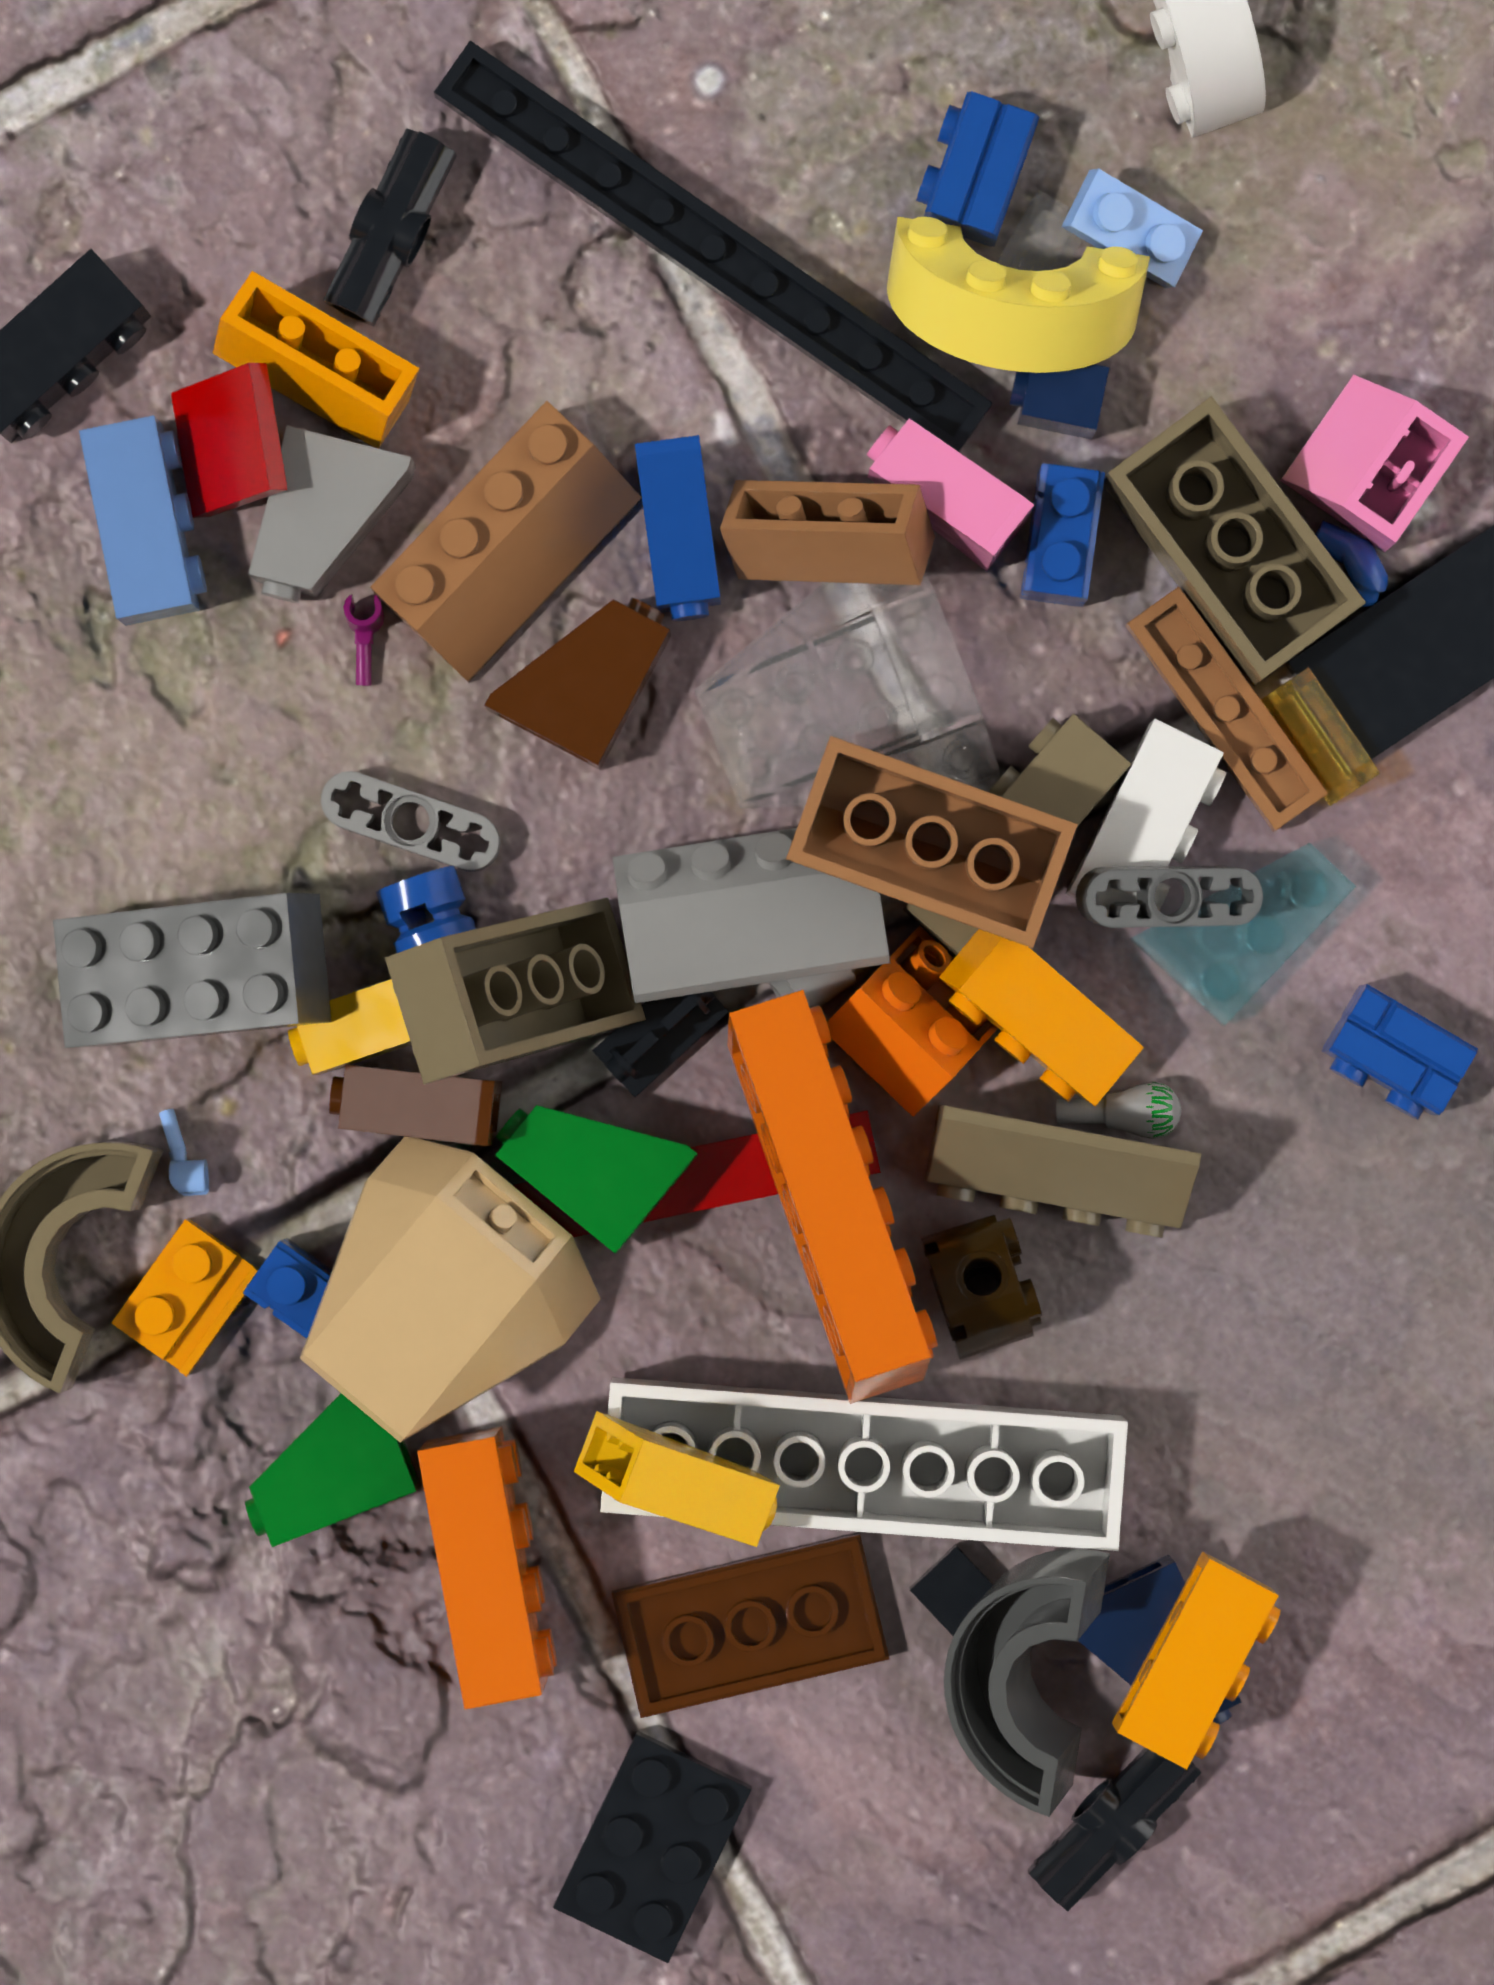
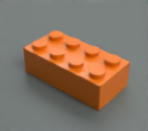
[417,1426,557,1710]

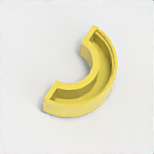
[887,217,1150,373]

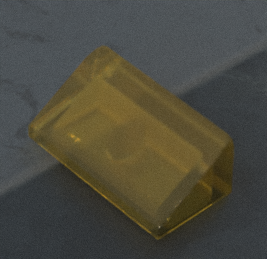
[1261,667,1380,806]

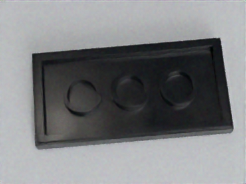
[1285,525,1494,770]

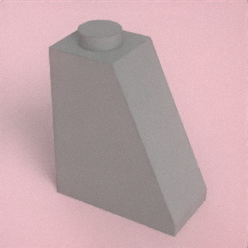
[248,425,416,603]

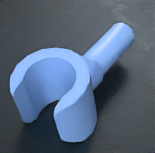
[159,1109,209,1196]

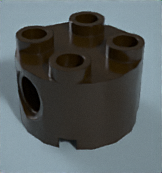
[920,1214,1042,1360]

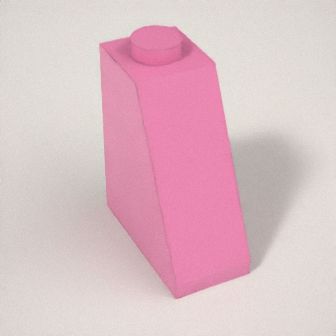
[867,418,1034,572]

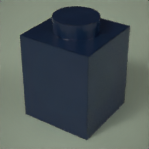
[1009,364,1110,440]

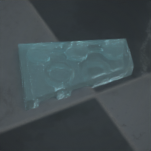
[1130,843,1356,1026]

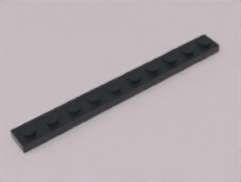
[434,40,992,452]

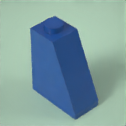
[635,435,721,621]

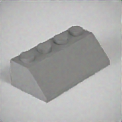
[612,828,890,1003]

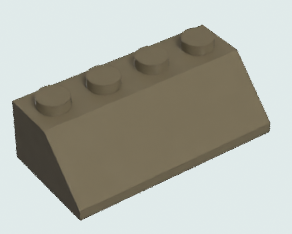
[925,1105,1202,1238]

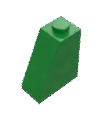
[495,1105,698,1254]
[245,1393,421,1547]

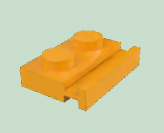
[111,1218,259,1377]

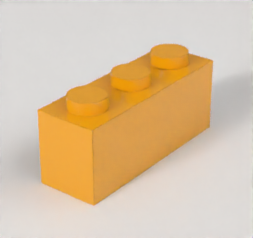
[212,271,420,448]
[939,929,1144,1107]
[1112,1551,1281,1770]

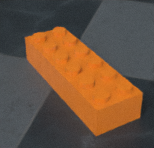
[727,990,938,1404]

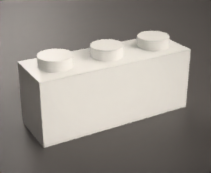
[1065,719,1227,928]

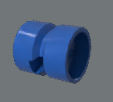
[376,866,476,953]

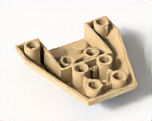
[300,1137,601,1443]

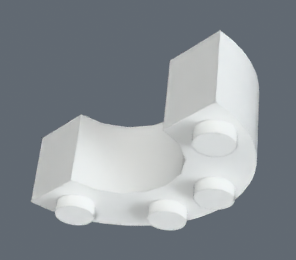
[1150,0,1266,138]

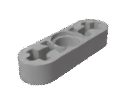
[321,771,501,872]

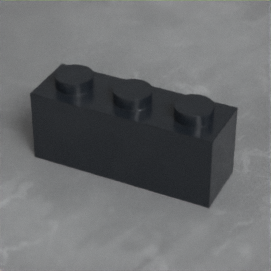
[0,249,152,443]

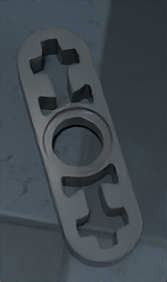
[1075,865,1263,928]

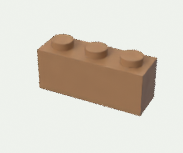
[720,480,935,585]

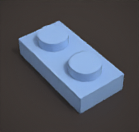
[1061,168,1203,288]

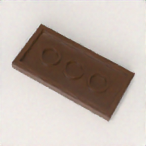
[611,1532,890,1718]

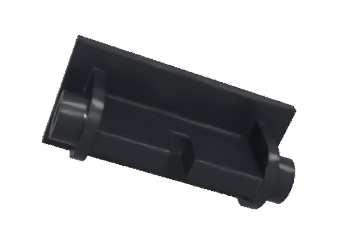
[592,992,729,1097]

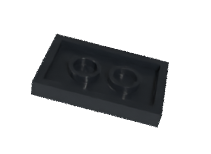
[553,1730,752,1963]

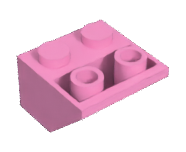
[1280,375,1469,553]

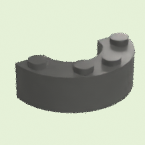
[944,1549,1110,1817]

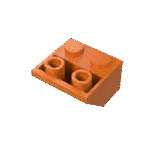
[827,926,998,1117]

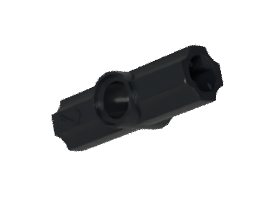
[323,128,457,327]
[1027,1748,1202,1912]

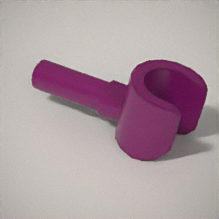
[343,594,385,686]

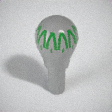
[1056,1082,1182,1139]

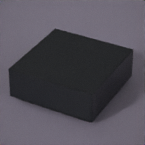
[909,1544,993,1636]

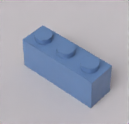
[79,415,207,626]

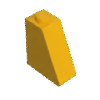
[288,979,411,1075]
[574,1411,780,1547]

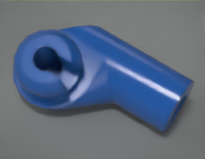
[1315,520,1388,607]

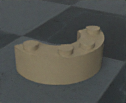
[0,1141,164,1393]

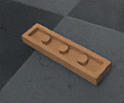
[1125,586,1328,832]

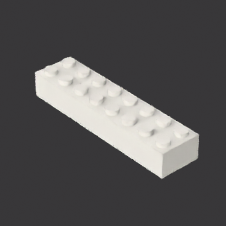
[600,1377,1128,1551]

